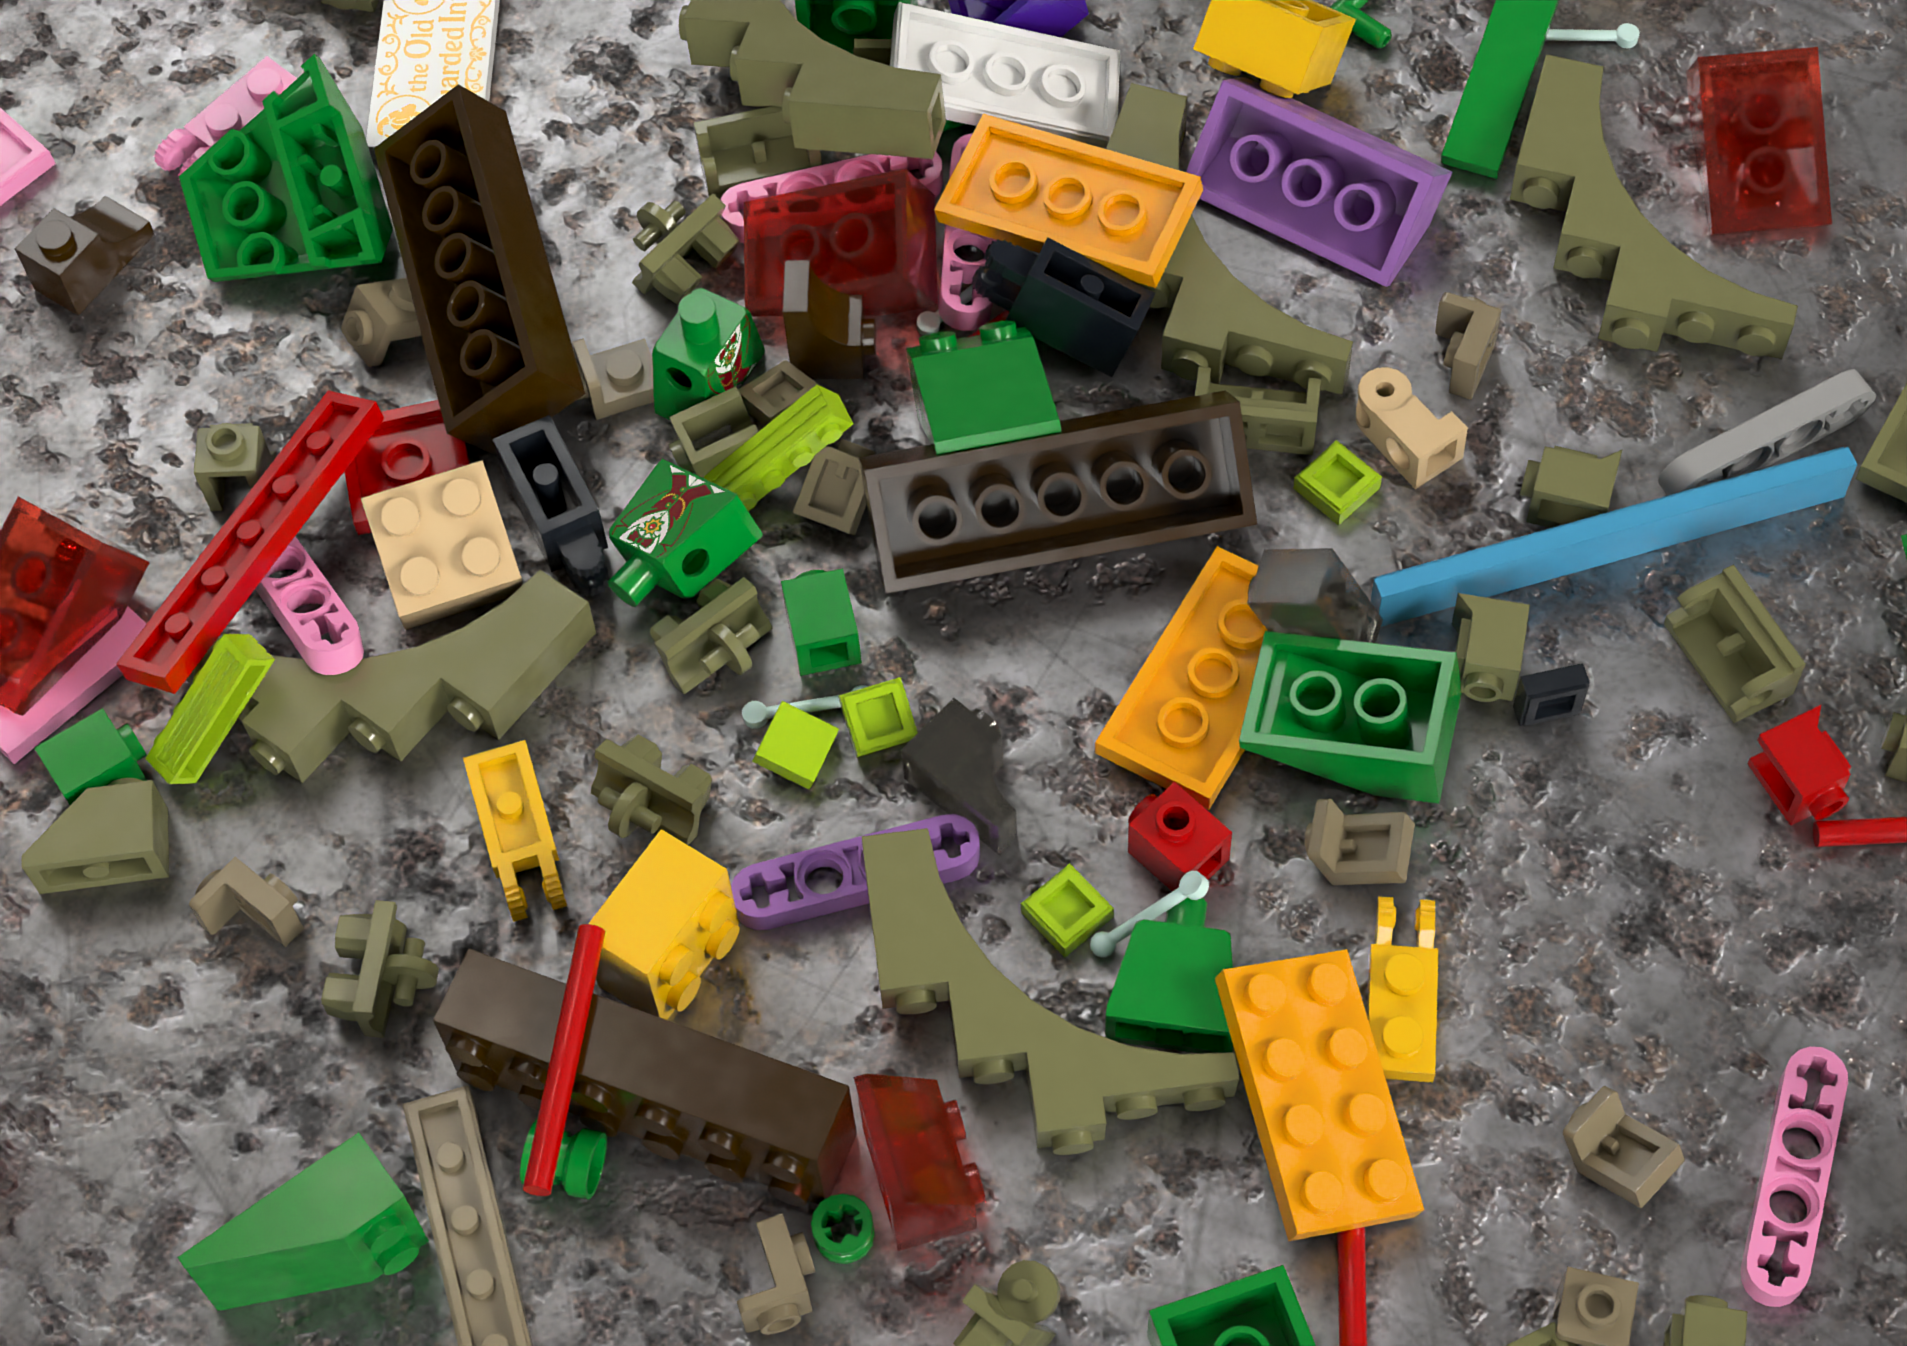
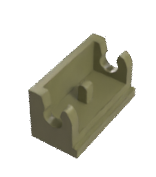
[693,106,822,199]
[1195,367,1321,455]
[1664,564,1806,723]

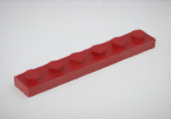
[116,390,385,694]

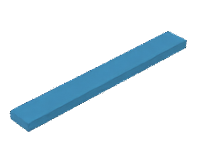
[1369,447,1858,628]

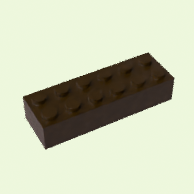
[374,84,586,456]
[859,390,1258,594]
[433,948,857,1206]

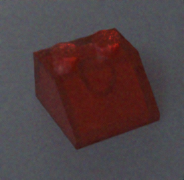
[853,1073,986,1251]

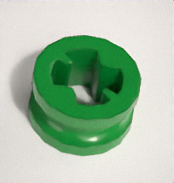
[811,1193,875,1264]

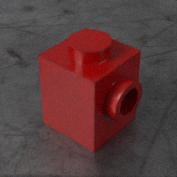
[1128,782,1232,891]

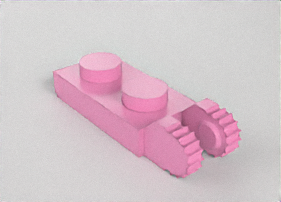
[154,56,297,180]

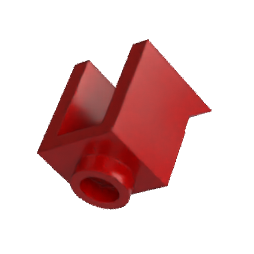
[1747,704,1852,826]

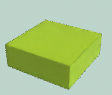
[1293,440,1382,526]
[838,677,919,758]
[752,701,839,790]
[1021,863,1114,958]

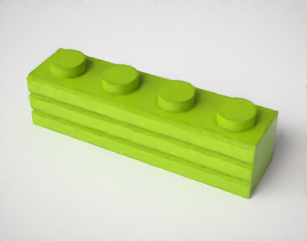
[704,384,853,511]
[145,634,275,784]

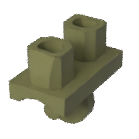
[632,194,740,305]
[650,577,773,695]
[591,734,712,845]
[321,900,439,1038]
[953,1260,1060,1346]

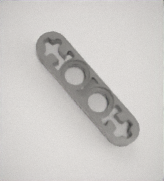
[1658,369,1876,495]

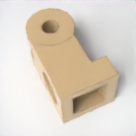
[1355,367,1468,490]

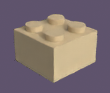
[361,460,523,630]

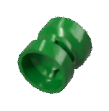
[520,1118,607,1200]

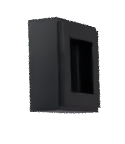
[1513,663,1590,726]

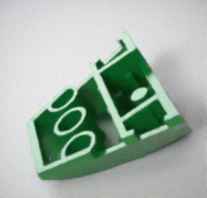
[179,54,393,282]

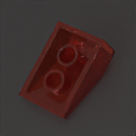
[1686,47,1832,236]
[744,169,938,317]
[0,496,150,716]

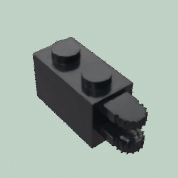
[972,237,1156,377]
[493,415,610,598]

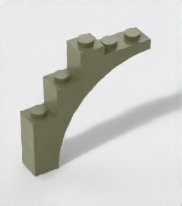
[679,0,946,159]
[1510,54,1798,359]
[1106,83,1353,395]
[186,570,596,783]
[861,828,1239,1155]

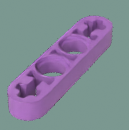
[731,814,980,930]

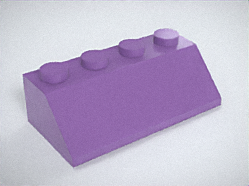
[1186,77,1452,287]

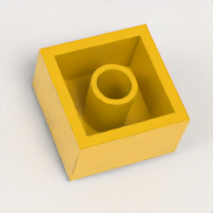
[1193,0,1356,98]
[588,829,739,1020]

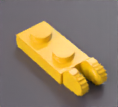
[463,740,567,922]
[1367,896,1438,1083]

